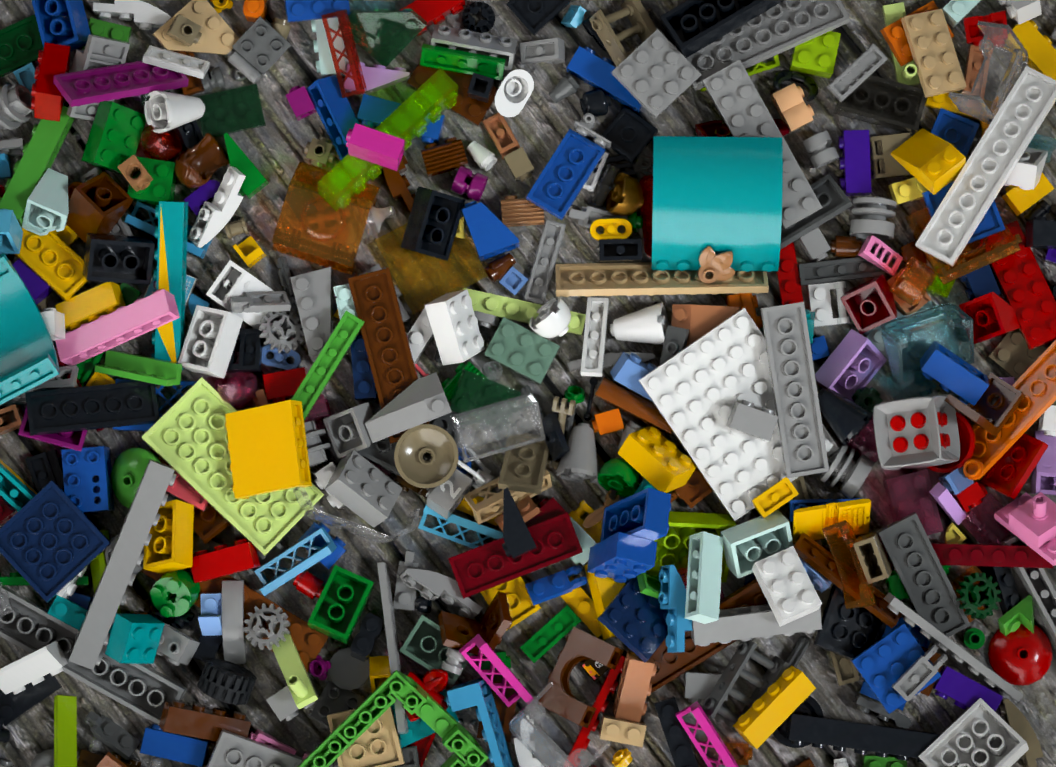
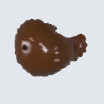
[175,133,230,188]

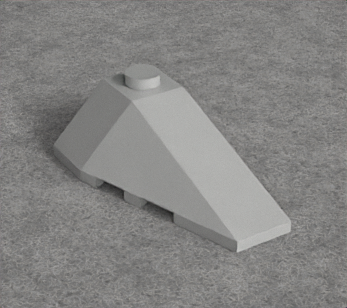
[365,372,452,443]

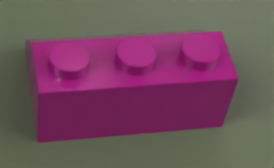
[18,406,88,452]

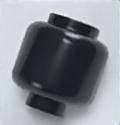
[579,88,612,118]

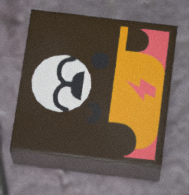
[580,659,610,682]

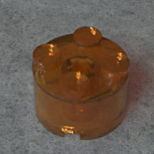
[889,256,937,306]

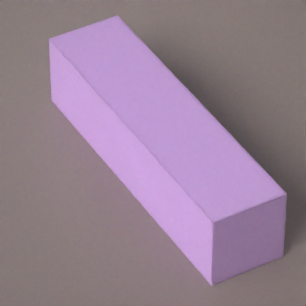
[929,482,967,525]

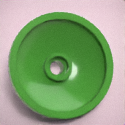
[111,447,161,509]

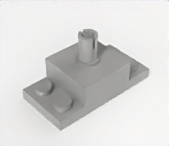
[67,34,130,121]

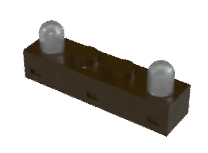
[77,737,164,767]

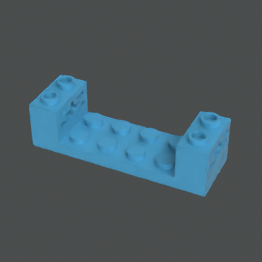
[445,678,514,767]

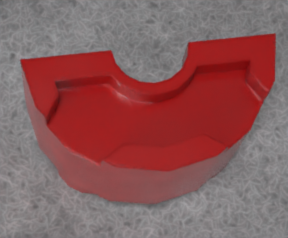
[963,11,1009,47]

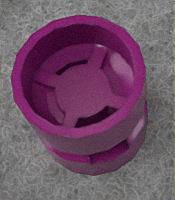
[451,166,488,202]

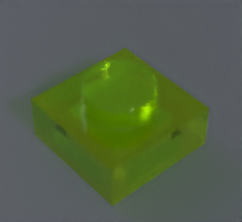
[927,270,956,298]

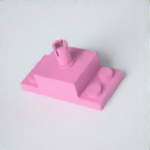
[994,492,1056,566]

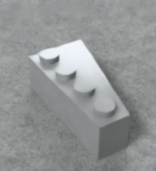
[290,267,334,362]

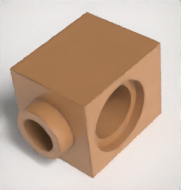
[117,155,154,192]

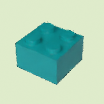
[105,613,165,664]

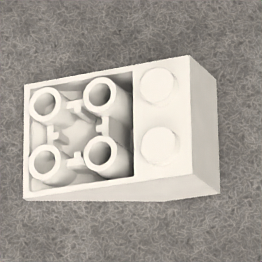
[206,260,274,329]

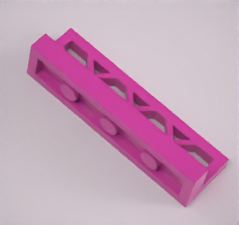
[459,634,533,708]
[676,701,739,767]

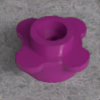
[309,655,331,680]

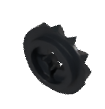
[462,1,495,33]

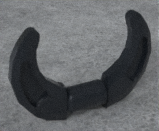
[773,70,818,101]

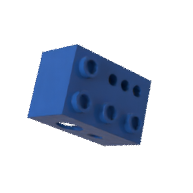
[61,446,115,513]

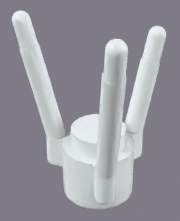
[458,441,493,489]

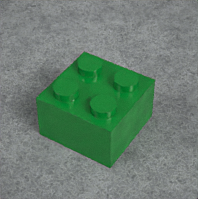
[127,156,177,205]

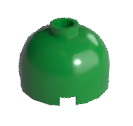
[598,458,640,497]

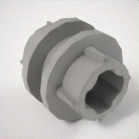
[0,84,33,130]
[304,420,331,467]

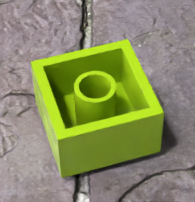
[789,31,841,79]

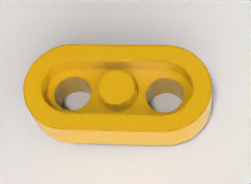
[590,218,632,241]

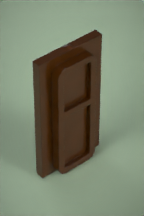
[477,675,520,743]

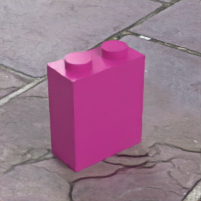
[346,123,405,171]

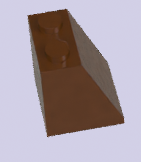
[66,171,133,243]

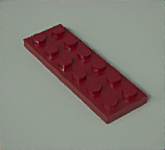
[448,512,583,599]

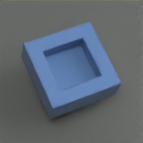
[499,266,529,296]

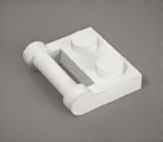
[807,281,850,327]

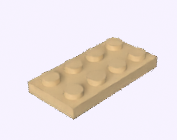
[901,9,967,98]

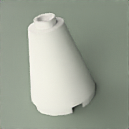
[144,90,205,133]
[610,303,669,345]

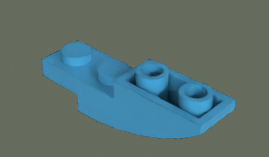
[658,565,693,653]

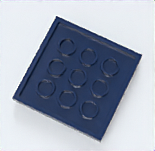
[0,481,111,602]

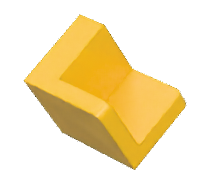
[233,236,267,268]

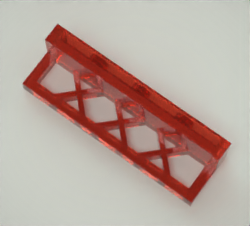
[321,9,368,98]

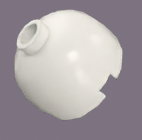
[529,297,571,338]

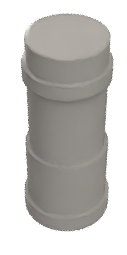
[227,50,262,84]

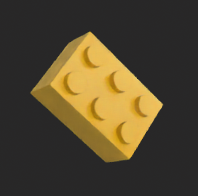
[618,425,697,493]
[143,500,194,574]

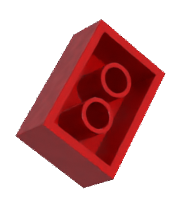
[31,42,70,122]

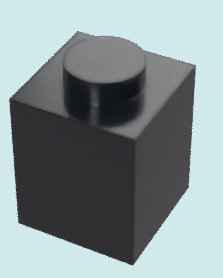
[467,73,494,103]

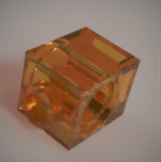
[721,741,753,765]

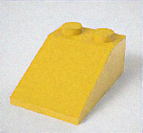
[891,128,966,195]

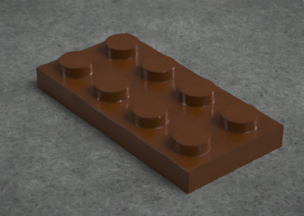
[407,62,498,127]

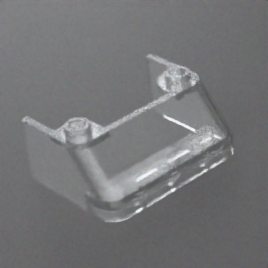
[948,21,1028,124]
[509,680,611,767]

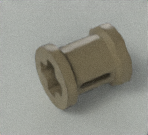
[224,216,249,240]

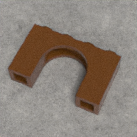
[538,627,624,728]

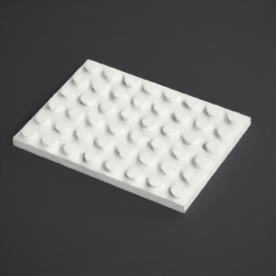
[638,308,839,521]

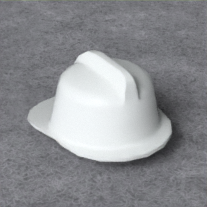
[494,69,534,117]

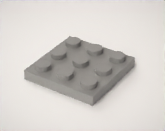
[611,29,702,119]

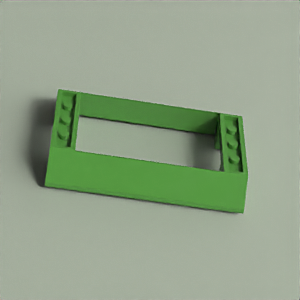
[297,670,489,767]

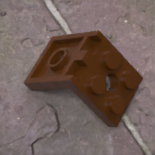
[944,373,1026,437]
[438,591,512,656]

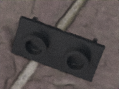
[150,604,195,630]

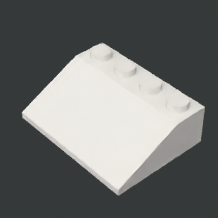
[918,698,1029,767]

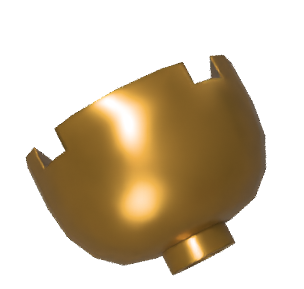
[606,173,644,216]

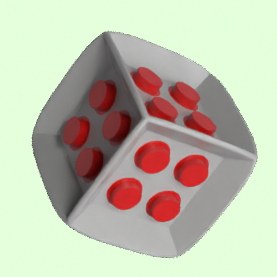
[873,395,960,470]

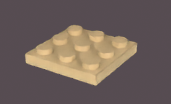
[327,706,405,767]

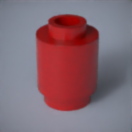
[293,571,324,600]

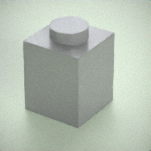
[798,227,831,262]

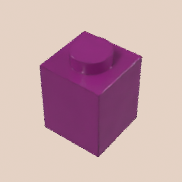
[286,86,317,121]

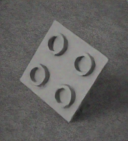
[574,113,612,151]

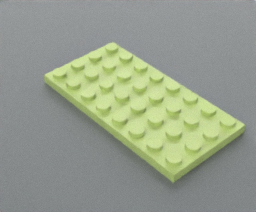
[141,377,324,556]

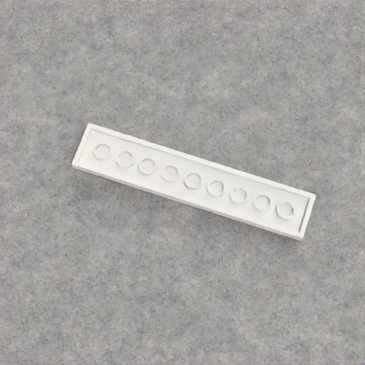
[915,66,1056,267]

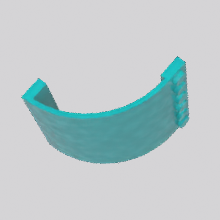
[652,136,783,272]
[0,253,60,405]

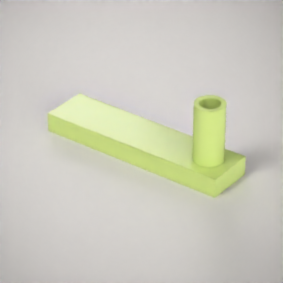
[882,2,920,88]
[272,634,318,709]

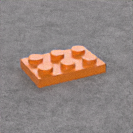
[880,0,954,67]

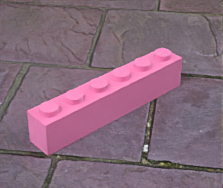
[55,289,180,366]

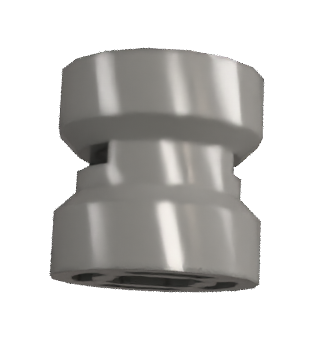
[441,647,466,675]

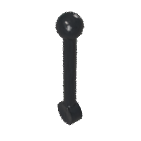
[584,377,598,421]

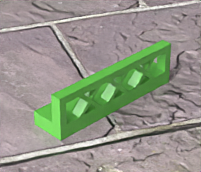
[94,349,182,386]

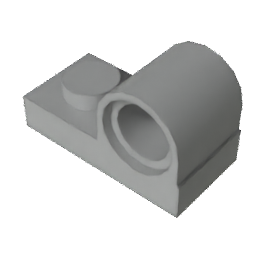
[520,37,565,65]

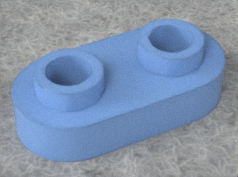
[262,345,301,370]

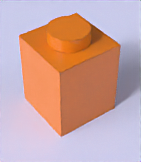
[591,408,625,436]

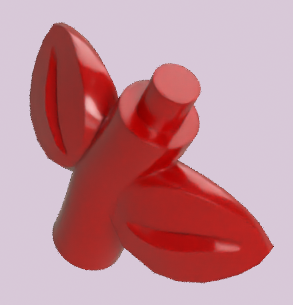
[405,669,448,721]

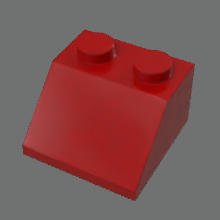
[959,292,1020,345]

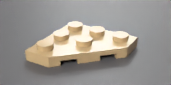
[152,0,239,55]

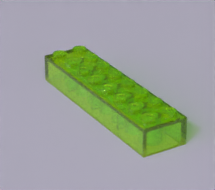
[318,68,458,211]

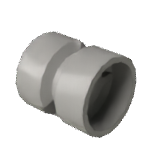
[803,131,839,169]

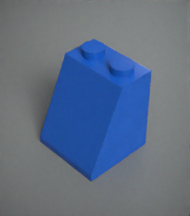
[462,201,520,262]

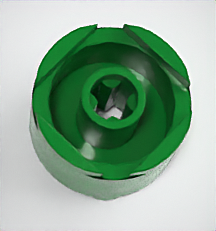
[150,570,200,618]

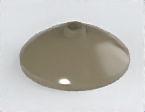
[394,424,459,488]

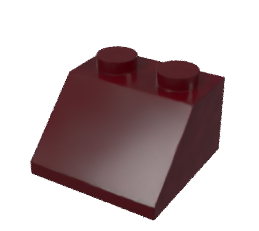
[840,274,897,334]

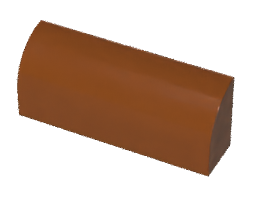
[594,377,672,435]

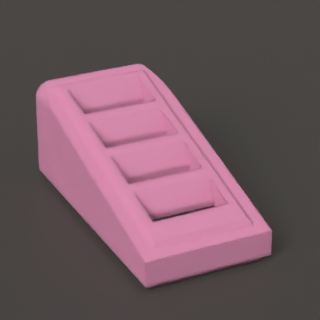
[858,235,903,276]

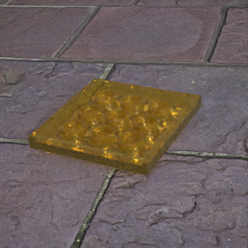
[375,224,488,315]

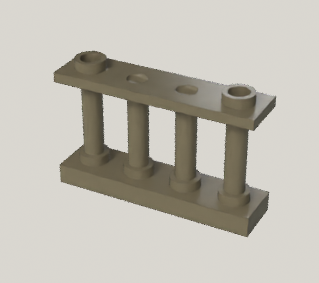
[589,0,657,67]

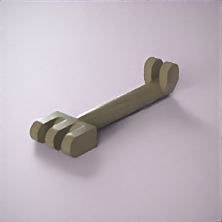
[546,396,576,470]

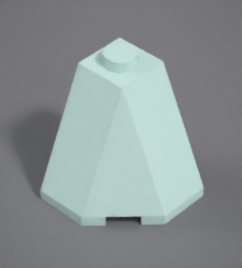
[22,168,69,236]

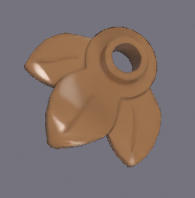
[698,246,736,284]

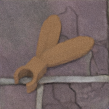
[582,490,619,528]

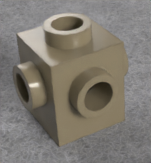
[304,136,336,168]

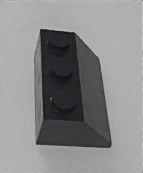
[401,186,465,261]

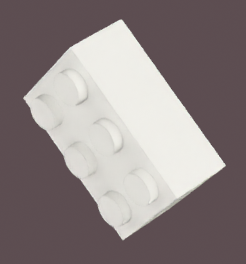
[425,289,485,365]
[178,305,243,379]
[752,546,822,627]

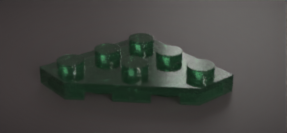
[338,9,427,67]

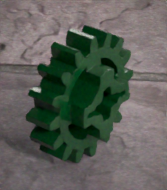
[956,572,1001,619]

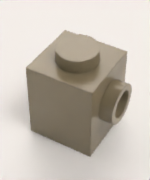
[167,14,202,47]

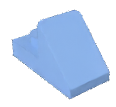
[198,593,222,636]

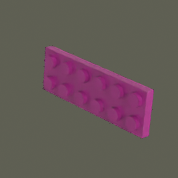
[53,60,189,107]

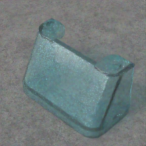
[881,303,974,387]

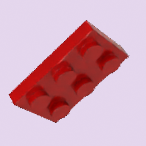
[980,433,1048,500]

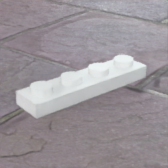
[581,297,609,377]

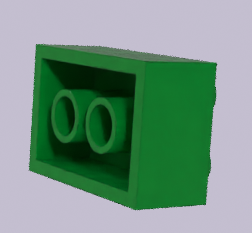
[81,101,146,175]
[308,565,374,644]

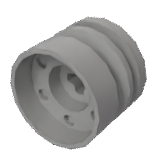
[850,196,897,240]
[820,444,874,499]

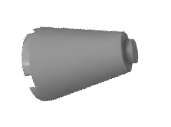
[556,423,598,483]

